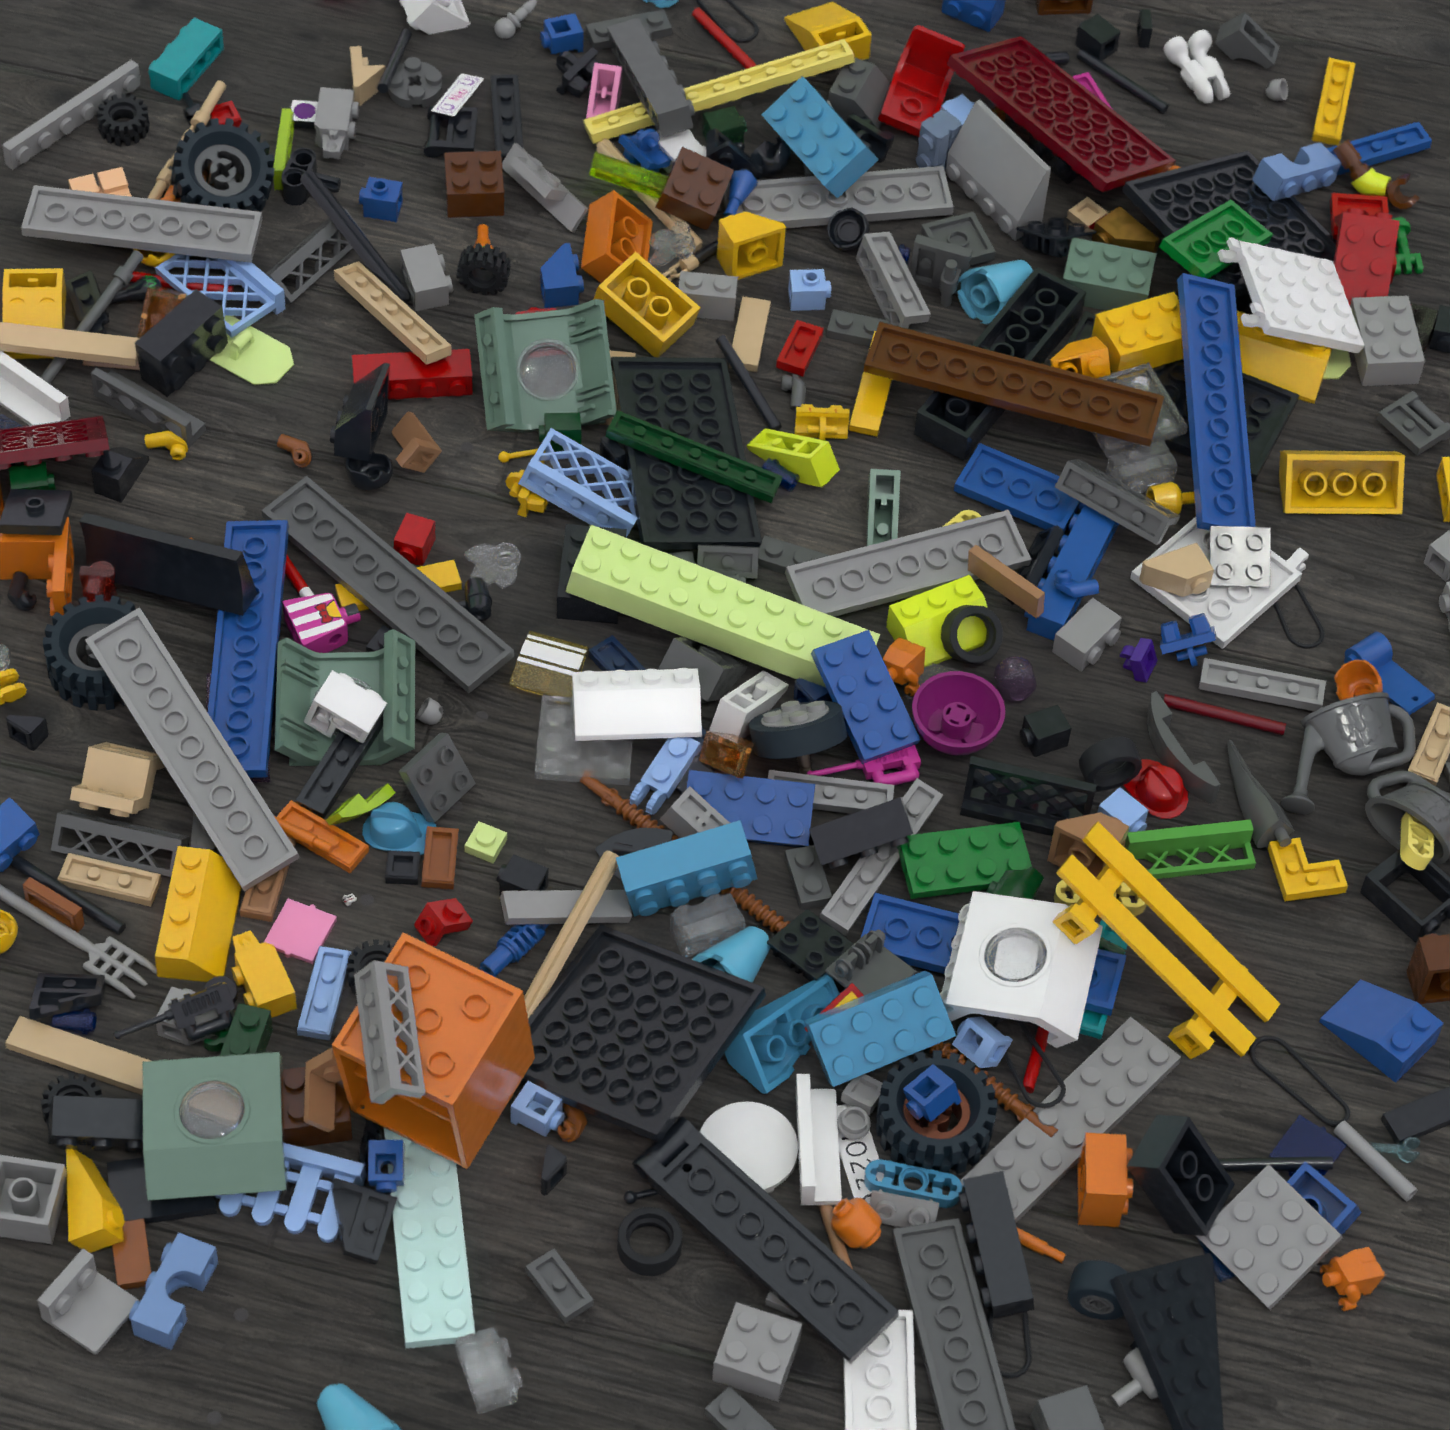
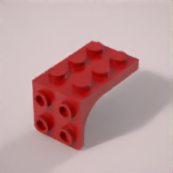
[878,25,965,137]
[1334,208,1400,306]

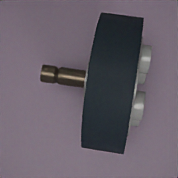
[749,701,847,774]

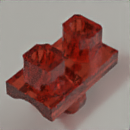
[79,561,118,602]

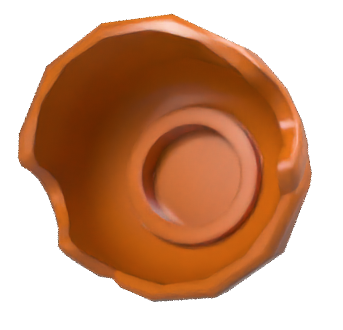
[1334,659,1383,701]

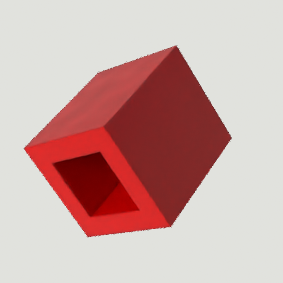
[394,513,436,566]

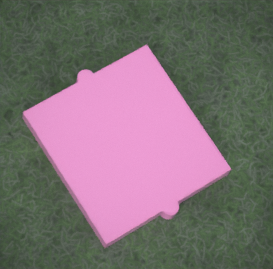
[263,899,337,964]

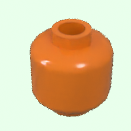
[831,1197,882,1249]

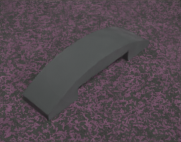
[1147,691,1221,804]

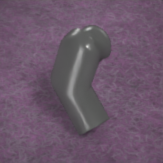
[781,374,806,411]

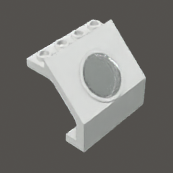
[940,891,1103,1048]

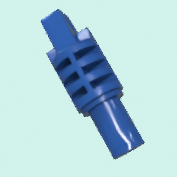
[480,924,550,977]

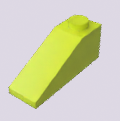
[747,428,840,487]

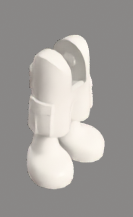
[1164,30,1230,104]

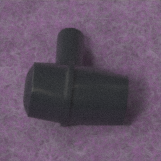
[457,577,492,621]

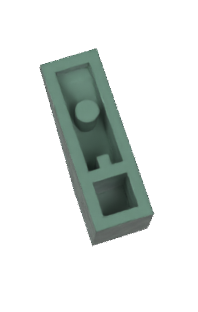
[866,469,901,546]

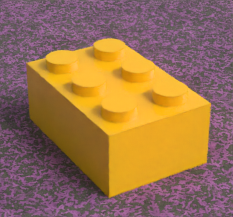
[593,252,701,357]
[1092,292,1184,379]

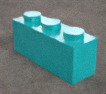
[148,18,224,101]

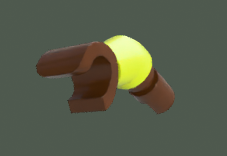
[1333,139,1420,209]

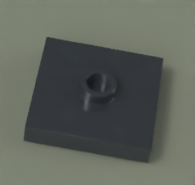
[0,489,73,535]

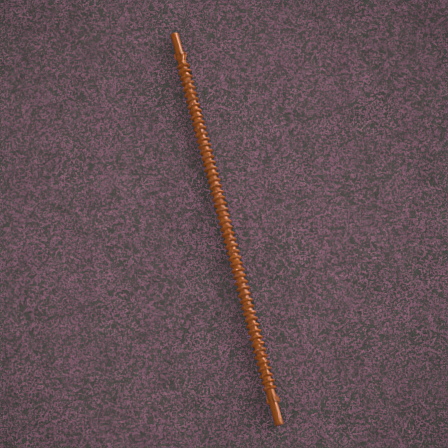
[580,772,1058,1138]

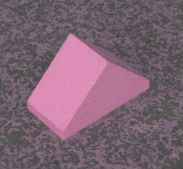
[586,63,622,118]

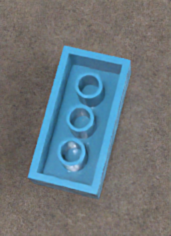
[762,76,879,199]
[616,820,758,916]
[804,970,956,1087]

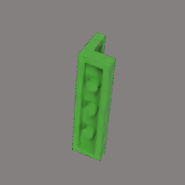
[1124,819,1256,879]

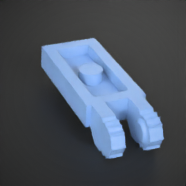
[630,737,702,815]

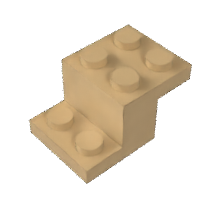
[70,742,165,817]

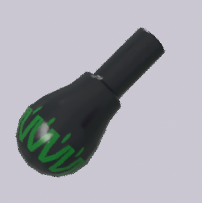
[109,275,162,305]

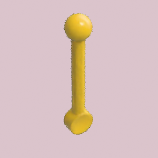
[498,449,545,463]

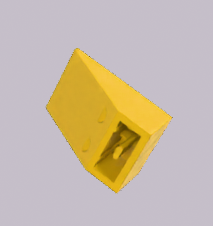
[784,2,872,74]
[2,268,66,359]

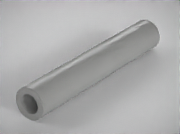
[1333,1120,1418,1202]

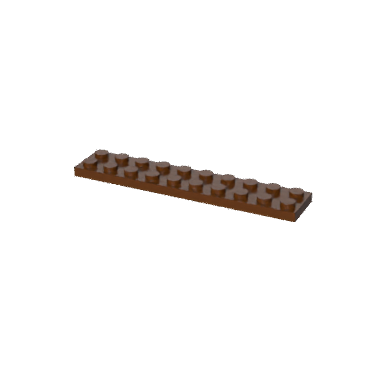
[863,322,1165,447]

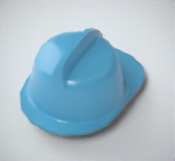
[362,802,436,855]

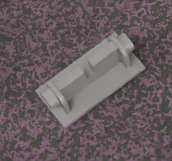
[870,1189,939,1227]

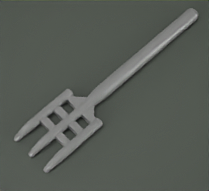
[0,885,157,999]

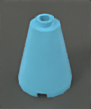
[957,260,1033,324]
[692,926,771,983]
[317,1384,401,1430]

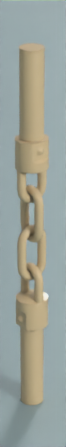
[147,80,226,200]

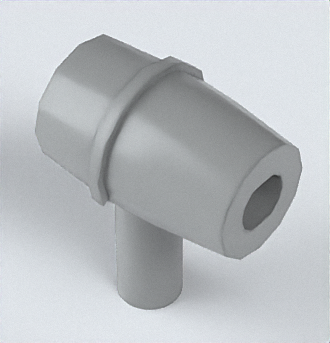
[1111,1348,1159,1407]

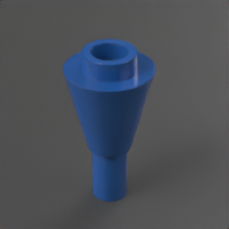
[724,170,758,217]

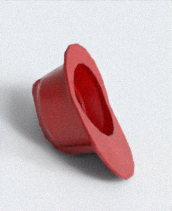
[1123,759,1188,819]

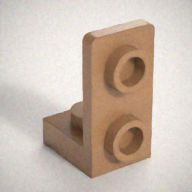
[392,412,442,473]
[304,1048,342,1132]

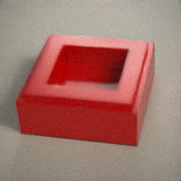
[209,101,242,127]

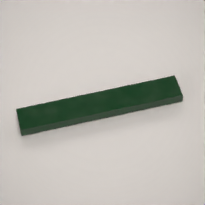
[605,410,783,504]

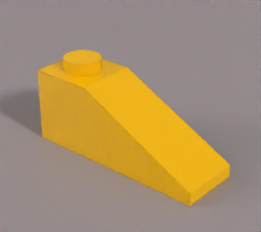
[66,1149,124,1253]

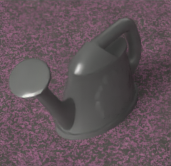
[1281,692,1416,814]
[1365,770,1450,864]

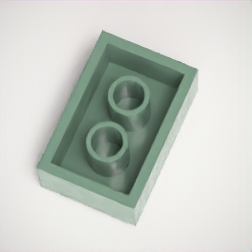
[1063,238,1156,311]

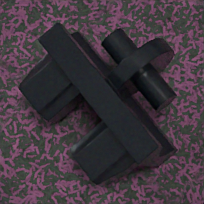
[847,113,895,163]

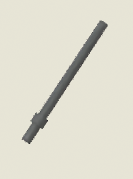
[40,250,144,384]

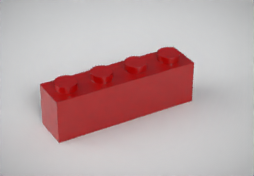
[352,349,473,400]

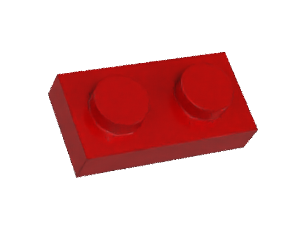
[776,320,824,376]

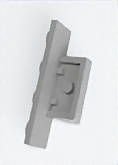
[502,143,589,232]

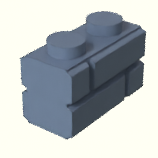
[916,109,962,170]

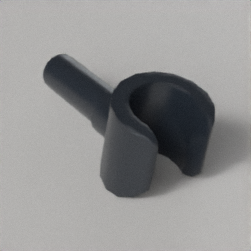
[182,92,201,124]

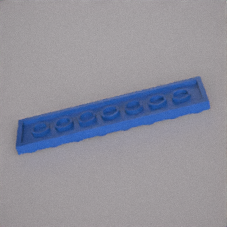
[861,893,1126,1016]

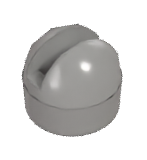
[1266,78,1288,101]
[416,697,443,725]

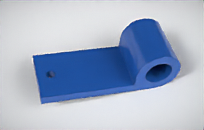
[1344,632,1435,715]

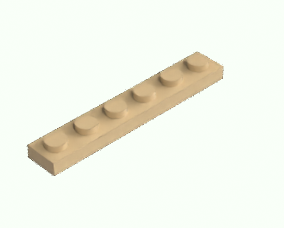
[334,261,452,365]

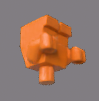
[883,637,925,697]
[1320,1247,1385,1311]

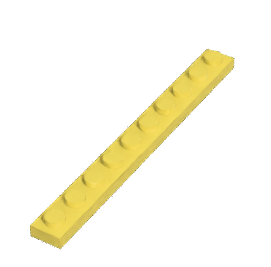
[583,39,855,144]

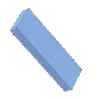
[297,946,352,1041]

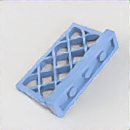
[155,254,285,338]
[518,428,638,538]

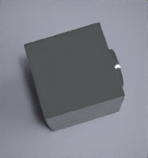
[1029,1385,1105,1430]

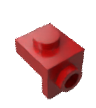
[414,898,473,947]

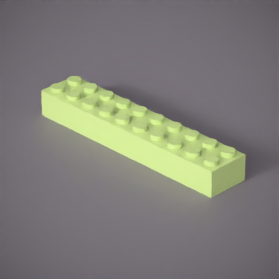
[565,525,880,687]

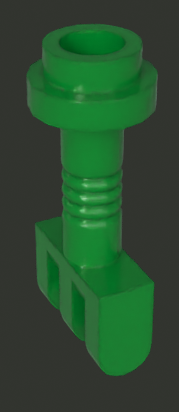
[1392,217,1423,275]

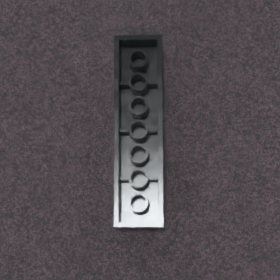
[914,267,1086,461]

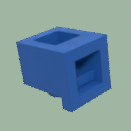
[540,13,584,54]
[903,1064,962,1122]
[368,1140,405,1193]

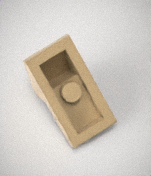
[350,46,385,106]

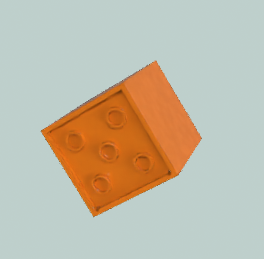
[332,933,535,1169]

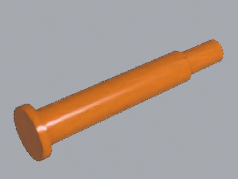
[274,816,334,854]
[1017,1227,1066,1263]

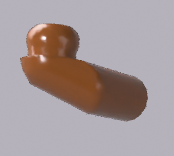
[277,434,312,467]
[557,1103,587,1142]

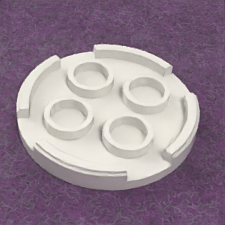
[700,1102,798,1193]

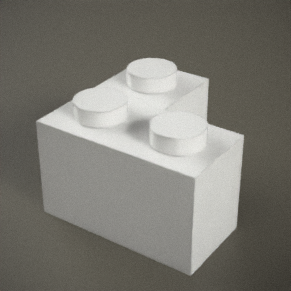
[304,670,387,743]

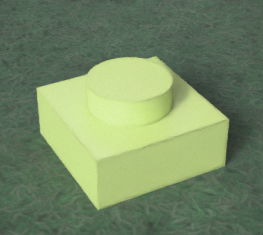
[464,821,507,864]

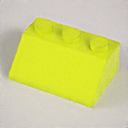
[886,575,988,669]

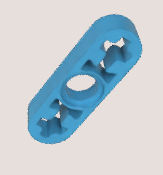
[864,1159,962,1208]

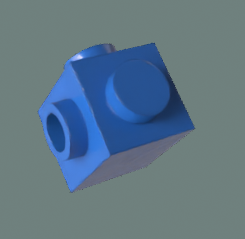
[359,177,403,222]

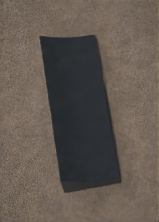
[79,513,258,616]

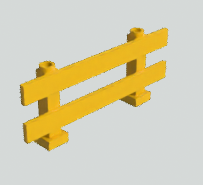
[1052,822,1280,1060]

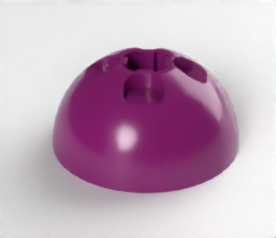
[912,671,1005,756]

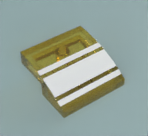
[509,631,589,703]

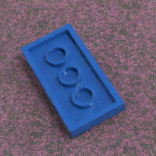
[954,443,1080,532]
[811,630,921,764]
[687,770,815,848]

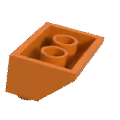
[581,190,653,283]

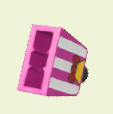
[282,593,361,653]

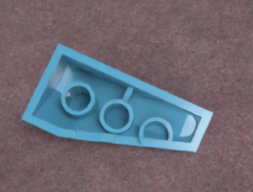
[725,973,839,1094]

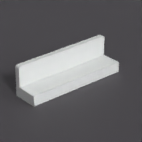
[0,351,71,425]
[796,1074,842,1205]

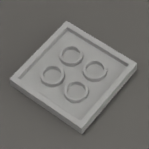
[1197,1164,1343,1310]

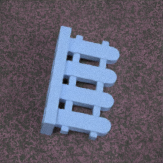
[215,1143,367,1243]

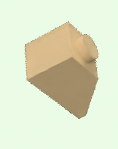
[1139,542,1214,597]

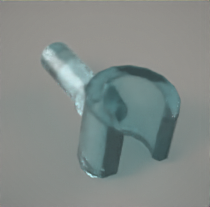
[1371,1137,1420,1163]

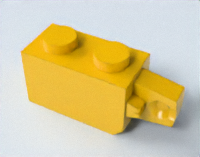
[231,930,297,1018]

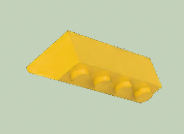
[1237,311,1333,404]
[1279,450,1405,514]
[155,846,242,982]

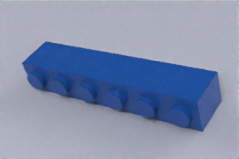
[1024,502,1119,641]

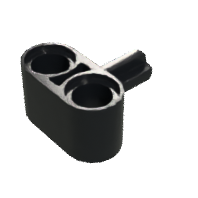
[281,148,341,206]

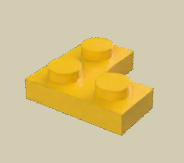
[1267,838,1348,902]

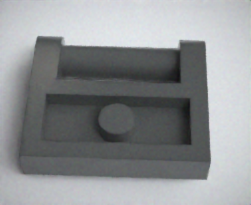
[1377,391,1450,456]

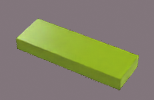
[273,108,294,190]

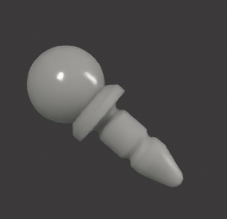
[494,0,537,39]

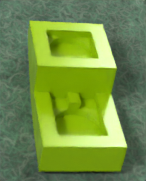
[325,783,396,825]

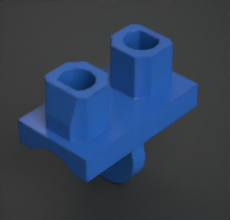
[618,128,671,179]
[1160,613,1216,667]

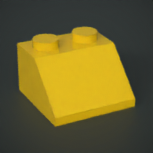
[717,211,786,280]

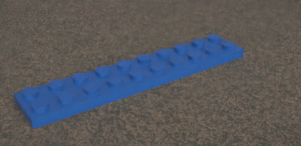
[1177,273,1256,531]
[208,520,289,778]

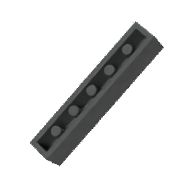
[607,17,695,138]

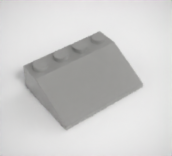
[945,100,1051,241]

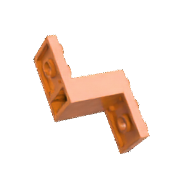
[0,483,75,616]

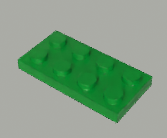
[1159,200,1273,279]
[897,822,1032,899]

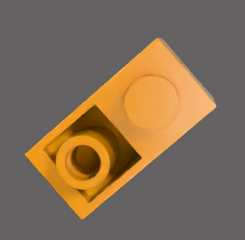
[1050,337,1111,378]

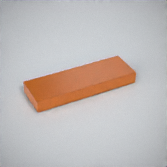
[276,800,369,873]

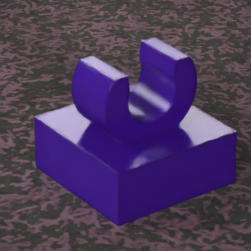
[1120,638,1158,682]

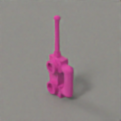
[807,745,921,785]

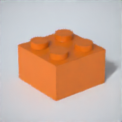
[1077,1132,1133,1227]

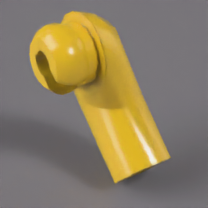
[144,431,188,460]

